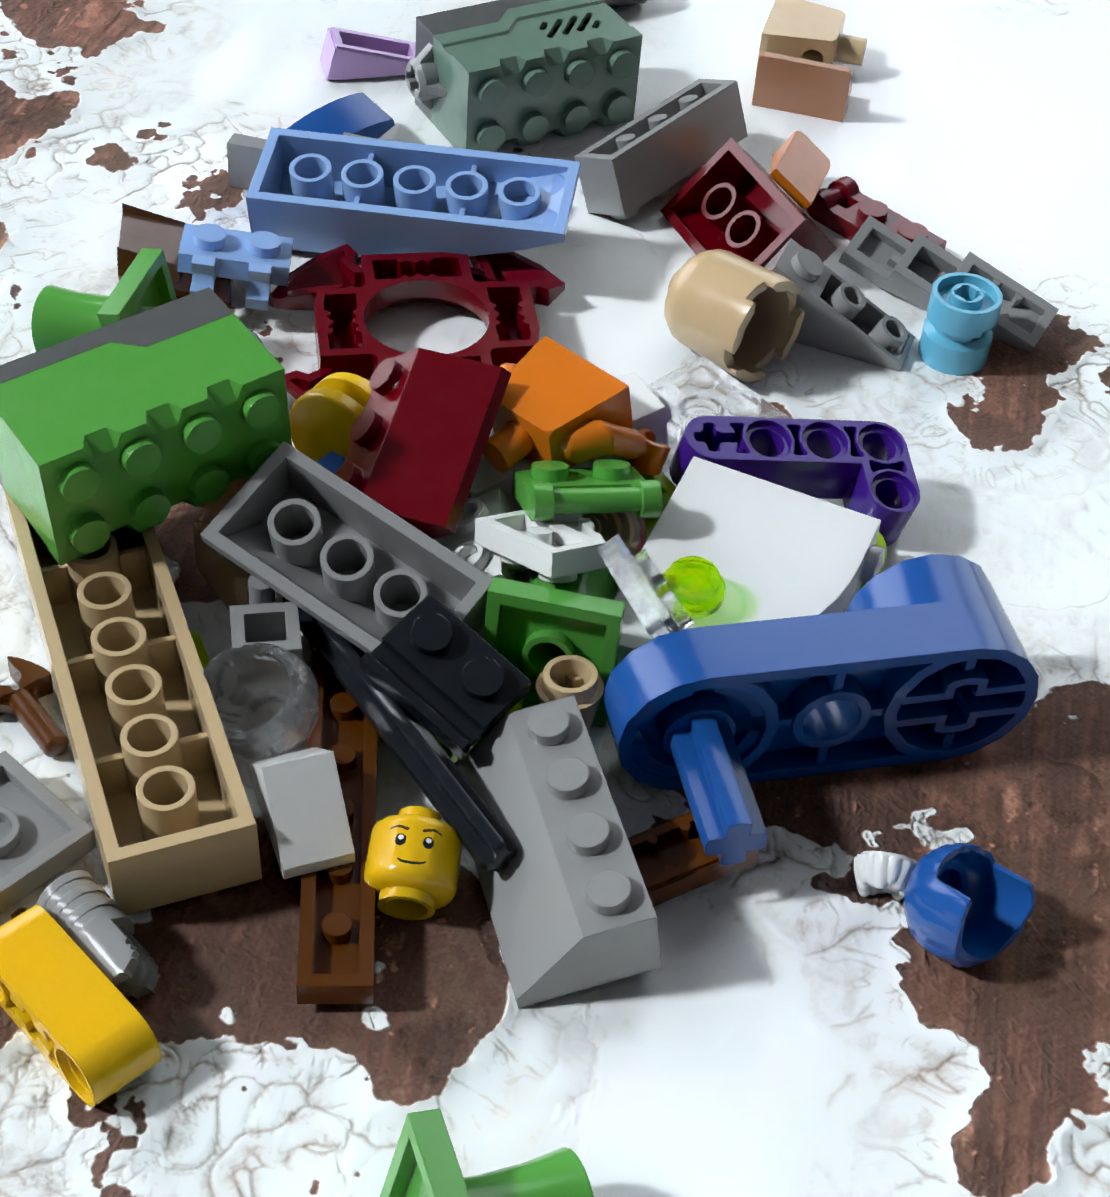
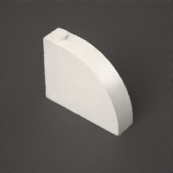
[614,456,885,665]

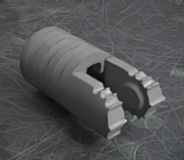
[36,870,161,999]

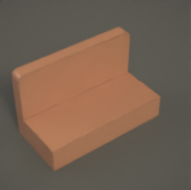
[752,51,853,123]

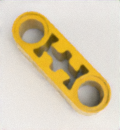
[0,905,162,1107]

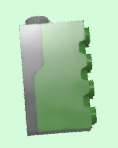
[0,287,292,566]

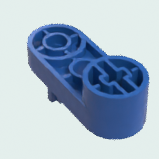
[602,554,1039,865]

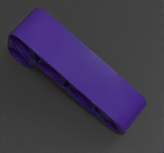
[669,415,920,547]

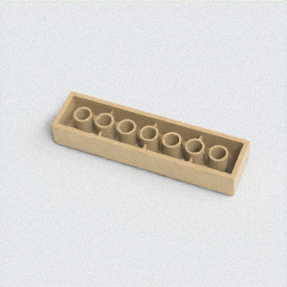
[3,488,262,915]

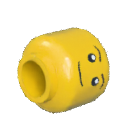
[364,806,462,920]

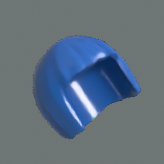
[903,843,1036,968]

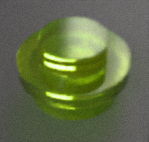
[659,556,726,619]

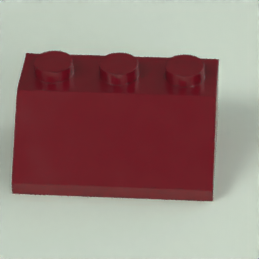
[660,137,837,267]
[335,348,511,539]

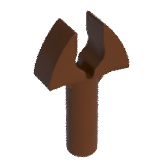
[0,656,69,757]

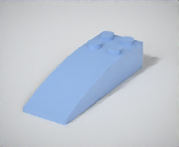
[246,127,580,257]

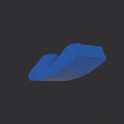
[287,92,395,139]

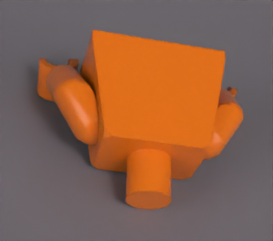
[483,336,671,476]

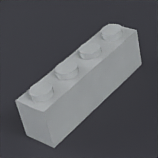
[574,79,748,220]

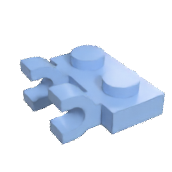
[177,223,294,310]

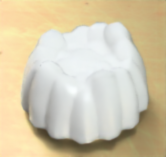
[854,851,917,901]

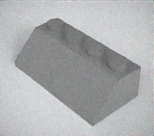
[200,441,493,653]
[457,695,662,1009]

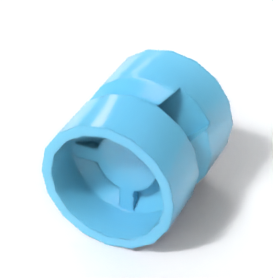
[918,272,1003,376]

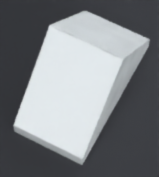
[247,747,355,879]

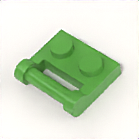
[512,459,663,521]

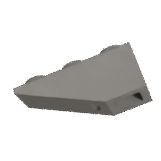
[764,238,915,371]

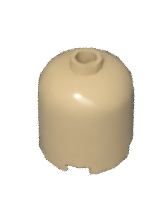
[664,249,804,383]

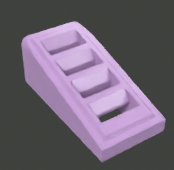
[320,27,416,80]

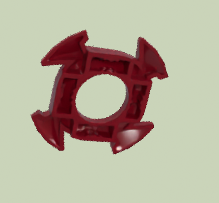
[271,244,565,400]

